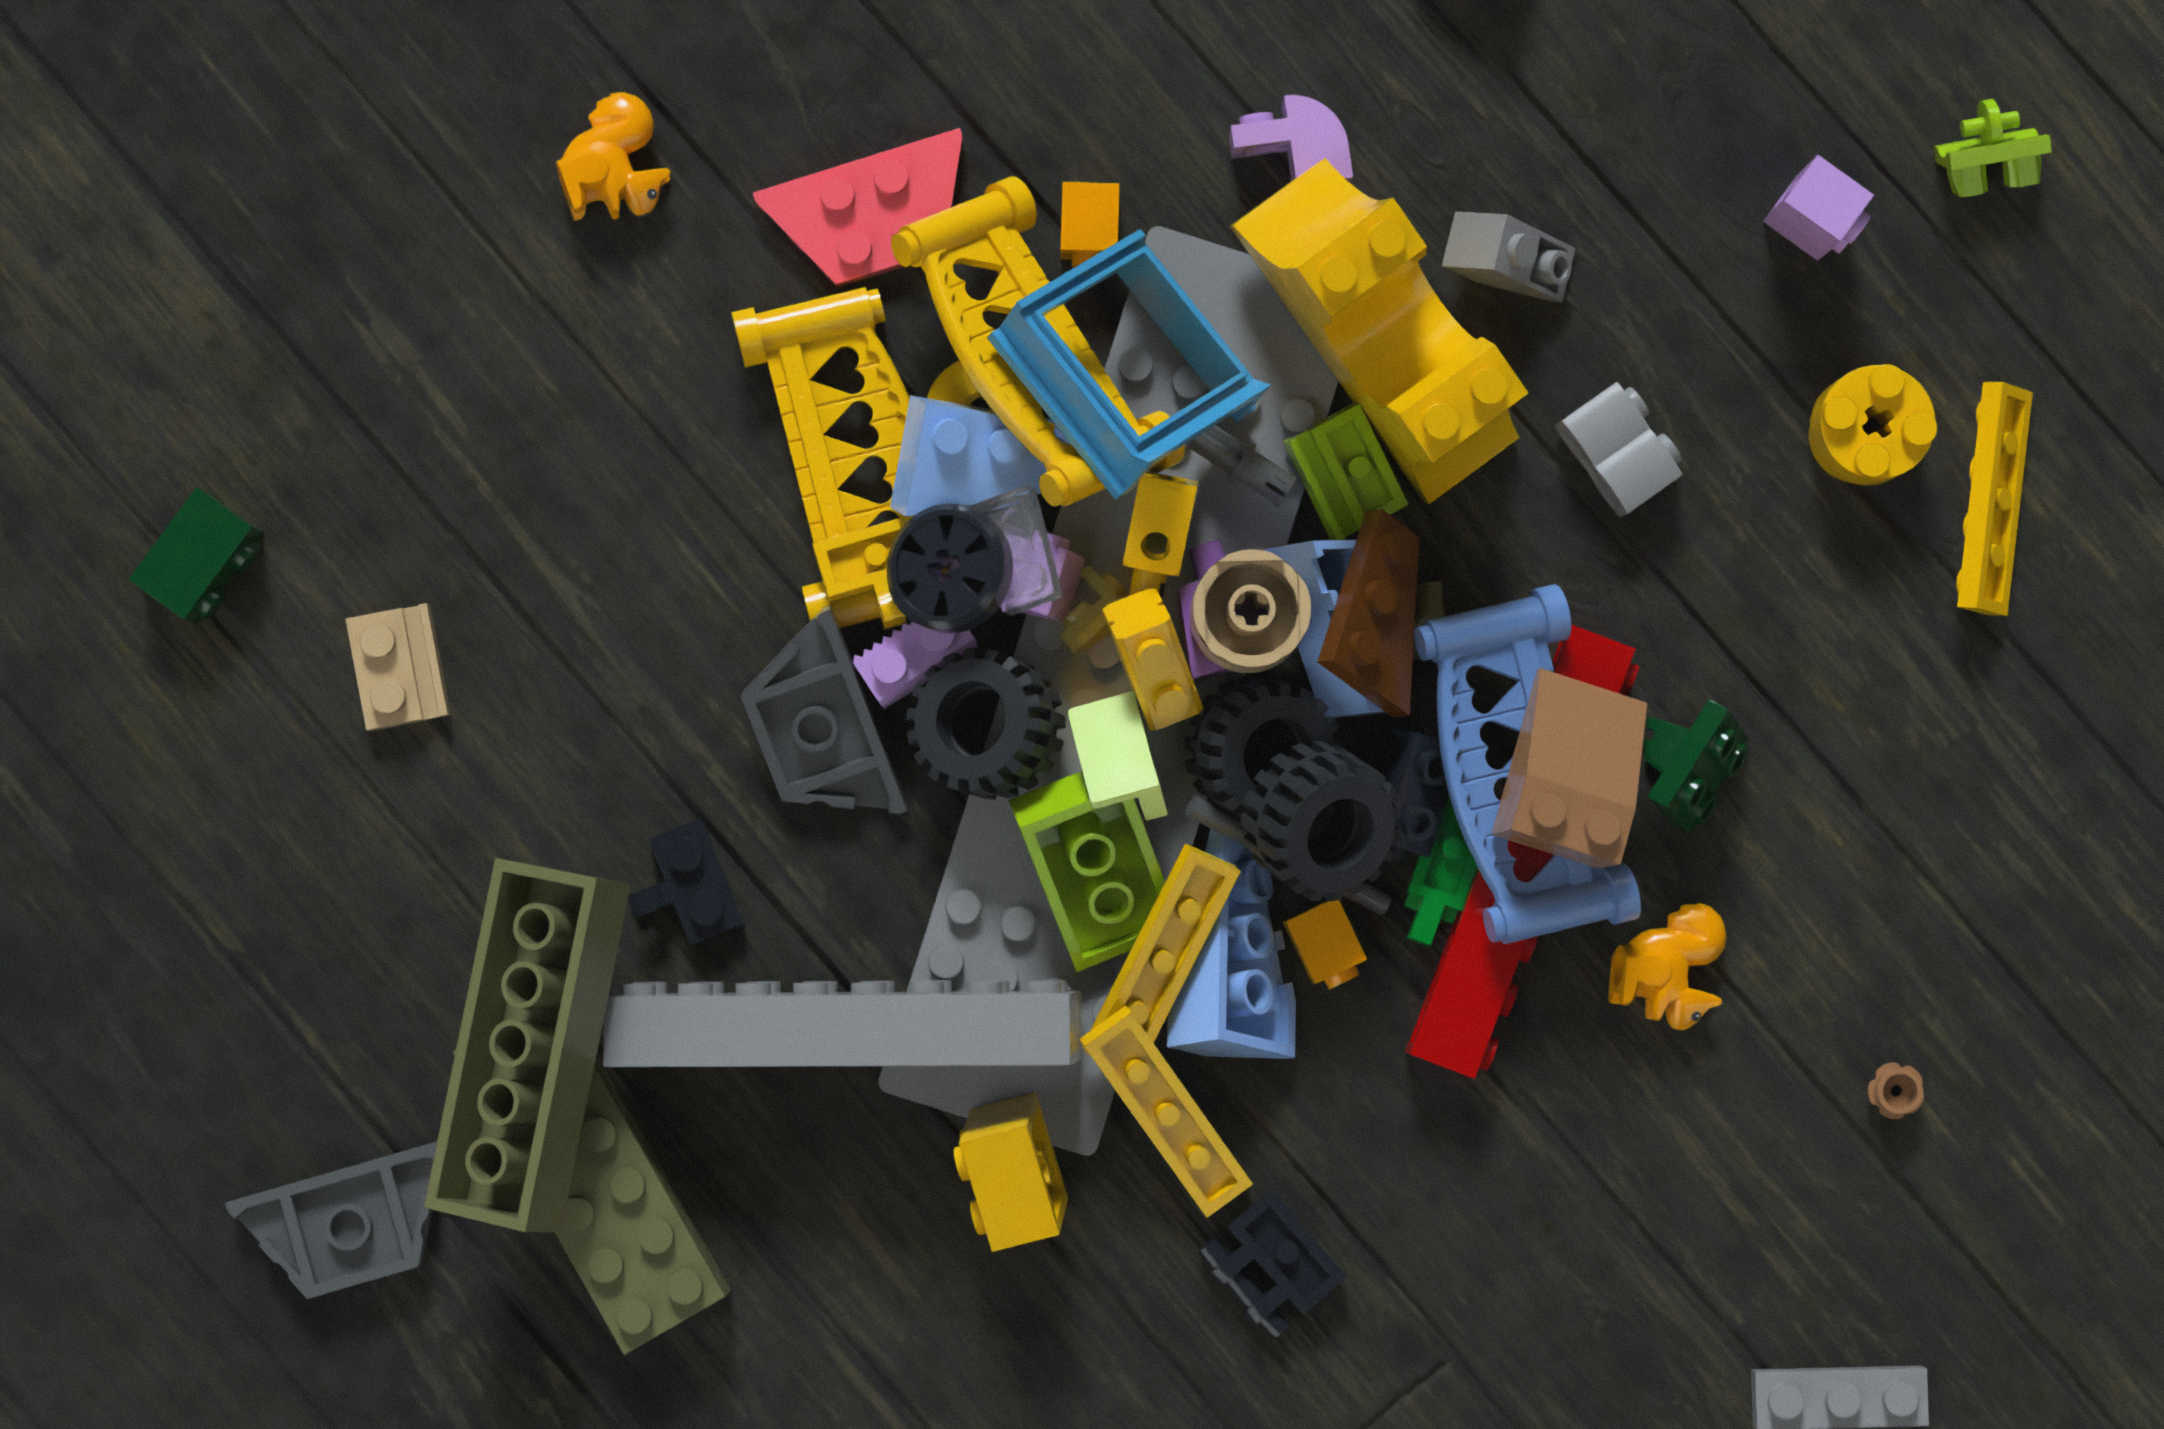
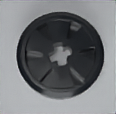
[887,503,1013,634]

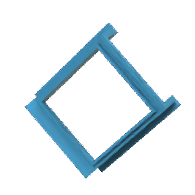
[987,229,1271,500]

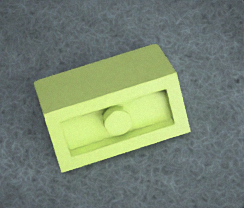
[1068,691,1168,821]

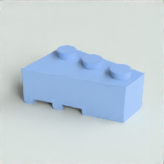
[890,395,1071,517]

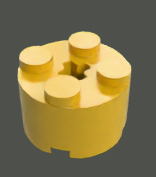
[1808,364,1937,486]

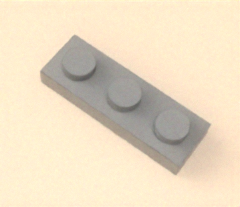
[1751,1366,1929,1429]

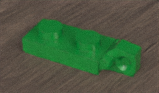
[1404,795,1477,947]

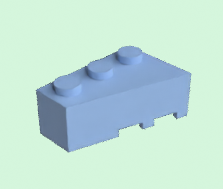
[1264,540,1411,718]

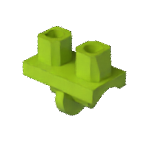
[1934,99,2052,197]

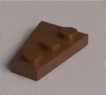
[1317,509,1419,718]

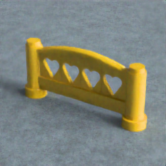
[891,176,1185,506]
[731,287,951,628]

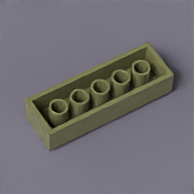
[424,858,631,1232]
[453,1050,731,1355]

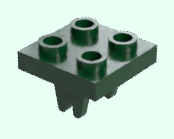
[1642,699,1749,835]

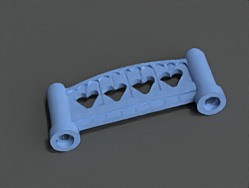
[1414,584,1641,944]

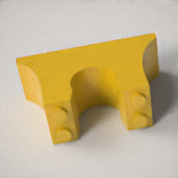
[1230,158,1528,504]

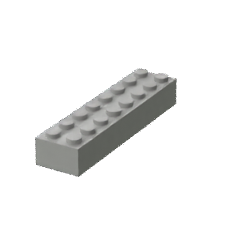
[603,980,1081,1067]

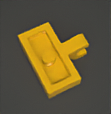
[812,515,915,629]

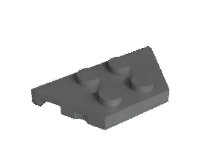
[741,605,908,814]
[225,1141,437,1299]

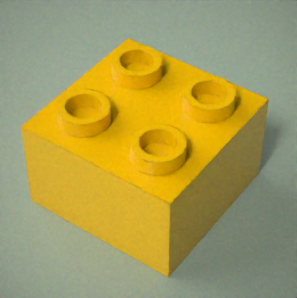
[954,1092,1068,1252]

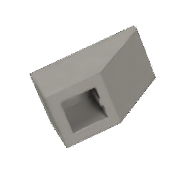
[1442,211,1576,302]

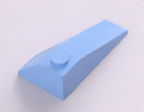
[1167,829,1296,1059]

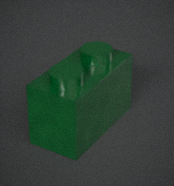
[128,487,264,624]

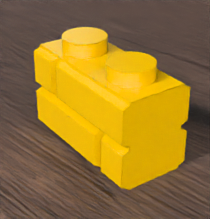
[1102,588,1203,731]

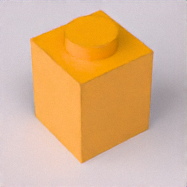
[1060,182,1119,268]
[1282,900,1367,989]

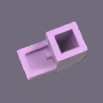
[1228,95,1353,183]

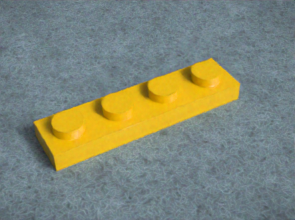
[1956,382,2033,616]
[1082,843,1241,1055]
[1079,1005,1253,1218]

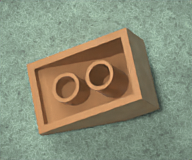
[1491,668,1647,869]

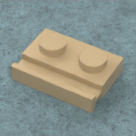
[346,603,451,731]

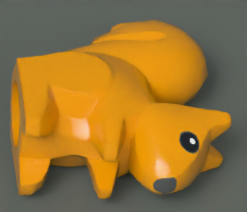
[556,92,671,221]
[1608,903,1726,1031]

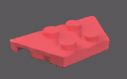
[753,128,963,288]

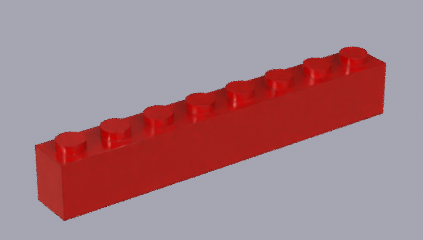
[1405,624,1639,1079]

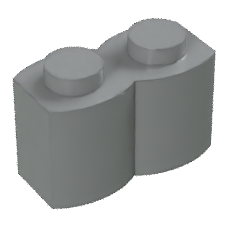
[1555,382,1683,517]

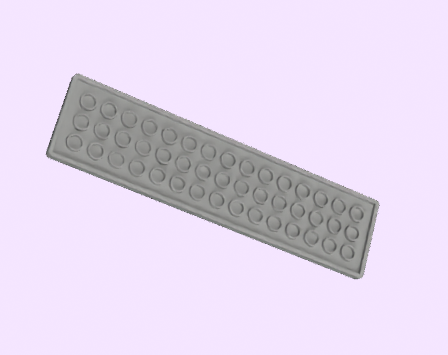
[879,226,1338,1156]

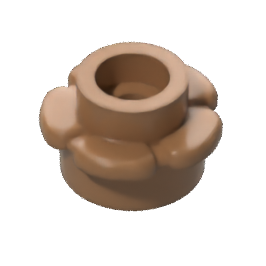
[1868,1062,1924,1119]

